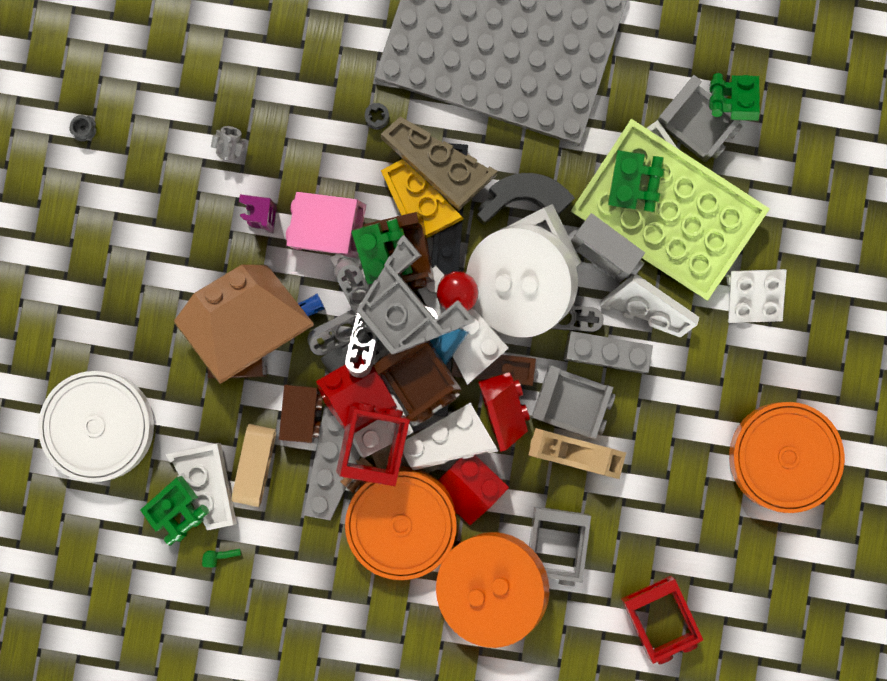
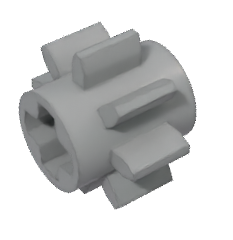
[211,126,247,161]

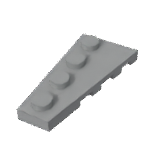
[304,407,360,520]

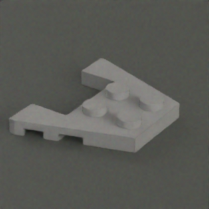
[356,235,476,355]

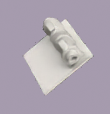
[727,269,787,323]

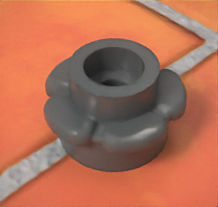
[69,115,96,141]

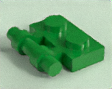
[709,73,760,121]
[608,150,665,213]
[351,218,413,284]
[140,476,209,546]

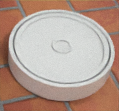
[466,224,578,337]
[38,371,154,482]

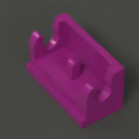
[239,194,277,233]

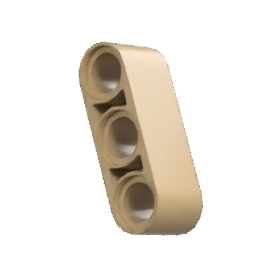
[232,424,276,507]

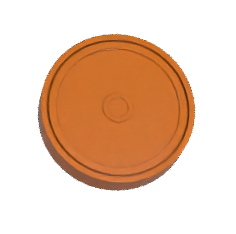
[729,402,845,513]
[345,466,457,580]
[436,532,549,648]

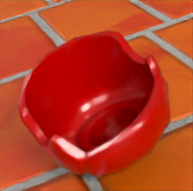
[437,271,479,311]

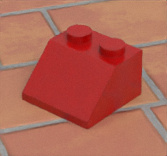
[316,355,397,433]
[478,372,530,452]
[438,455,509,525]

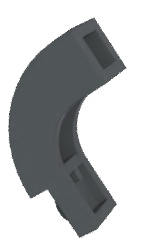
[477,173,575,226]

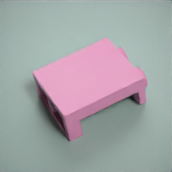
[286,192,366,258]

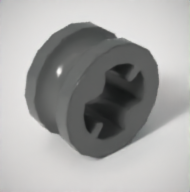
[365,103,389,130]

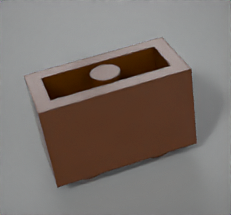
[279,385,323,443]

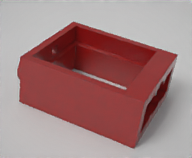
[336,402,410,487]
[621,576,703,664]

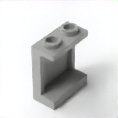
[656,75,743,163]
[531,365,615,439]

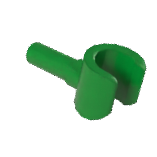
[202,549,241,568]

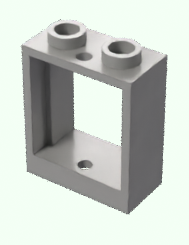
[571,213,645,283]
[529,507,591,586]

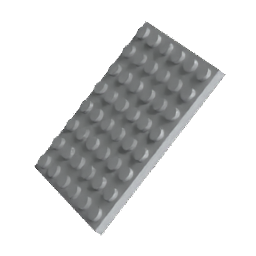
[375,0,627,146]

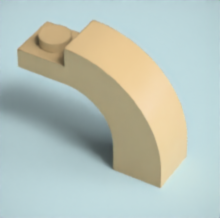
[528,428,626,479]

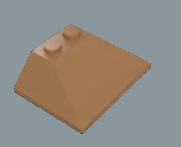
[174,265,314,384]

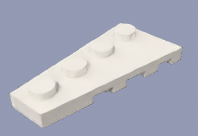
[418,266,509,385]

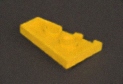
[381,159,464,238]

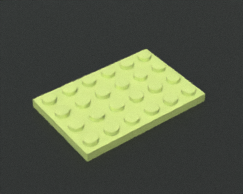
[570,119,770,301]

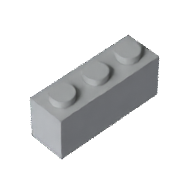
[563,331,653,373]

